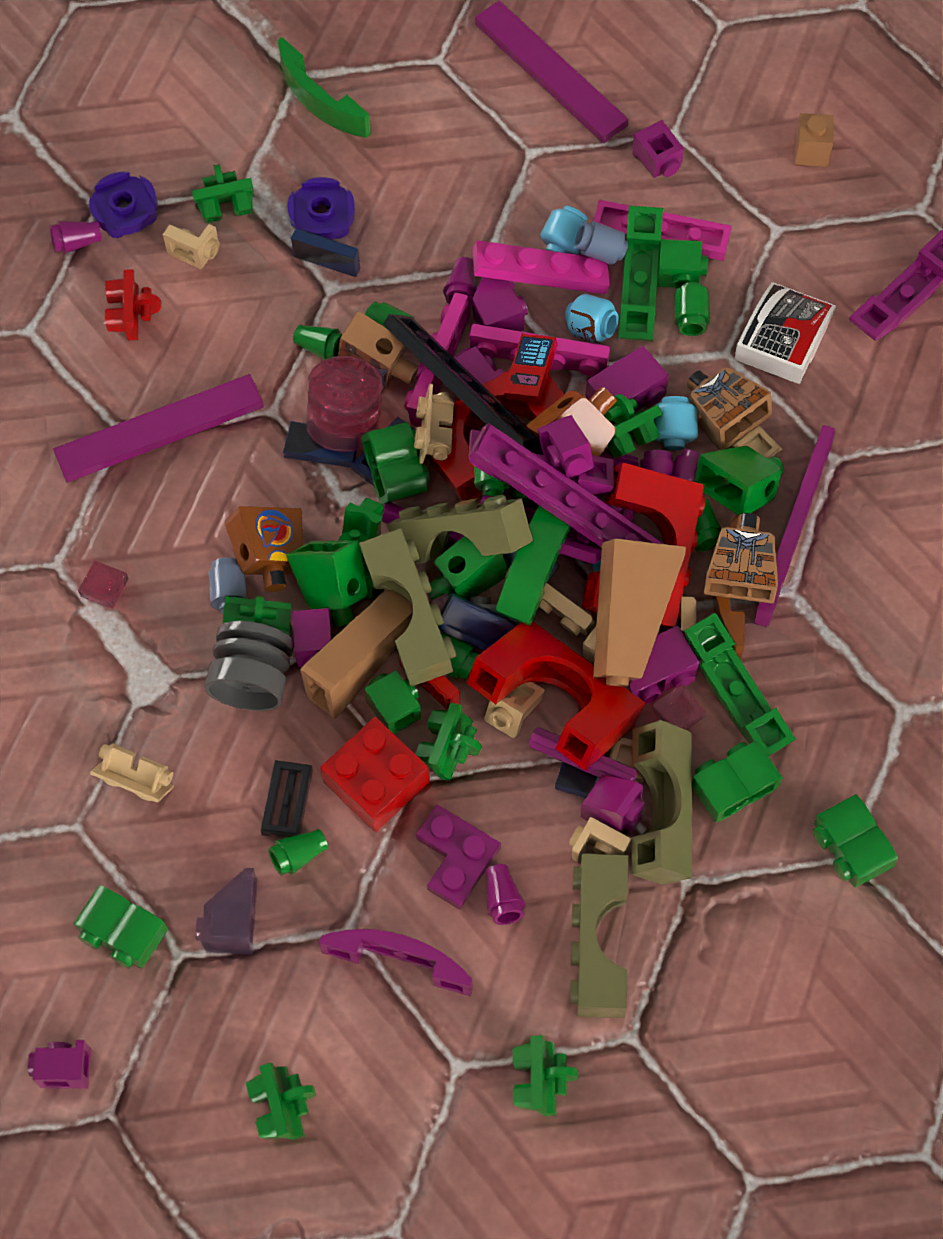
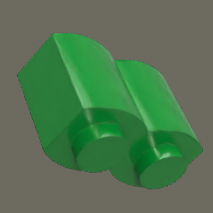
[361,422,430,505]
[692,741,783,823]
[813,794,898,888]
[73,885,168,969]

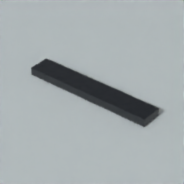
[383,314,542,454]

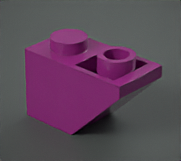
[472,277,528,331]
[629,625,699,705]
[581,775,645,834]

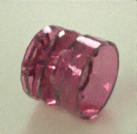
[306,356,383,452]

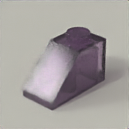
[196,868,258,954]

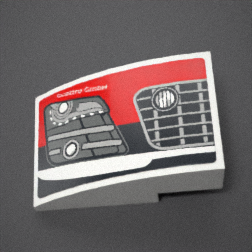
[734,282,836,384]

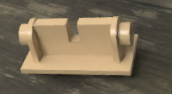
[414,384,454,464]
[90,743,174,803]

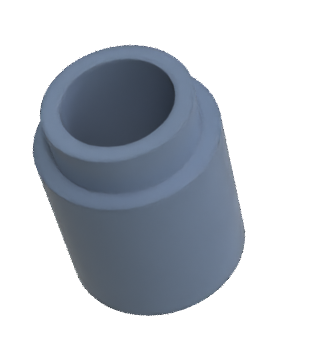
[574,221,628,265]
[208,557,247,614]

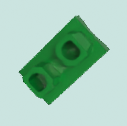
[192,164,254,223]
[604,394,662,458]
[338,498,384,564]
[222,595,291,636]
[415,703,482,781]
[513,1035,578,1116]
[246,1062,316,1140]

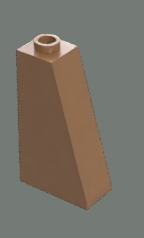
[593,539,686,687]
[300,590,413,719]

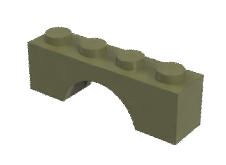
[387,495,533,564]
[359,528,456,687]
[632,720,692,885]
[570,854,628,1018]

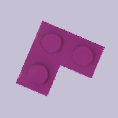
[416,804,501,910]

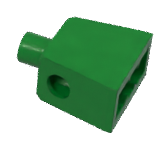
[694,446,784,516]
[428,536,508,605]
[286,540,368,627]

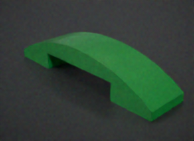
[277,37,371,138]
[618,205,663,342]
[495,505,571,626]
[683,612,796,756]

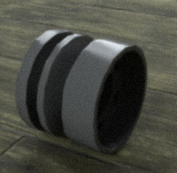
[205,621,294,711]

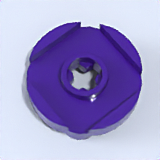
[89,172,158,238]
[287,177,355,240]

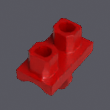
[105,269,161,341]

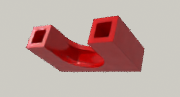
[415,368,565,502]
[581,462,705,630]
[467,621,646,771]

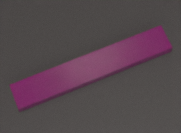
[475,0,629,144]
[53,374,264,483]
[468,423,663,548]
[754,425,836,627]

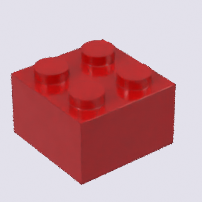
[320,717,430,833]

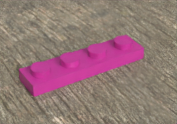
[593,200,732,261]
[472,240,610,294]
[404,292,471,427]
[470,324,610,376]

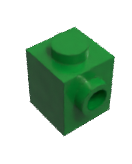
[657,239,708,289]
[364,670,421,735]

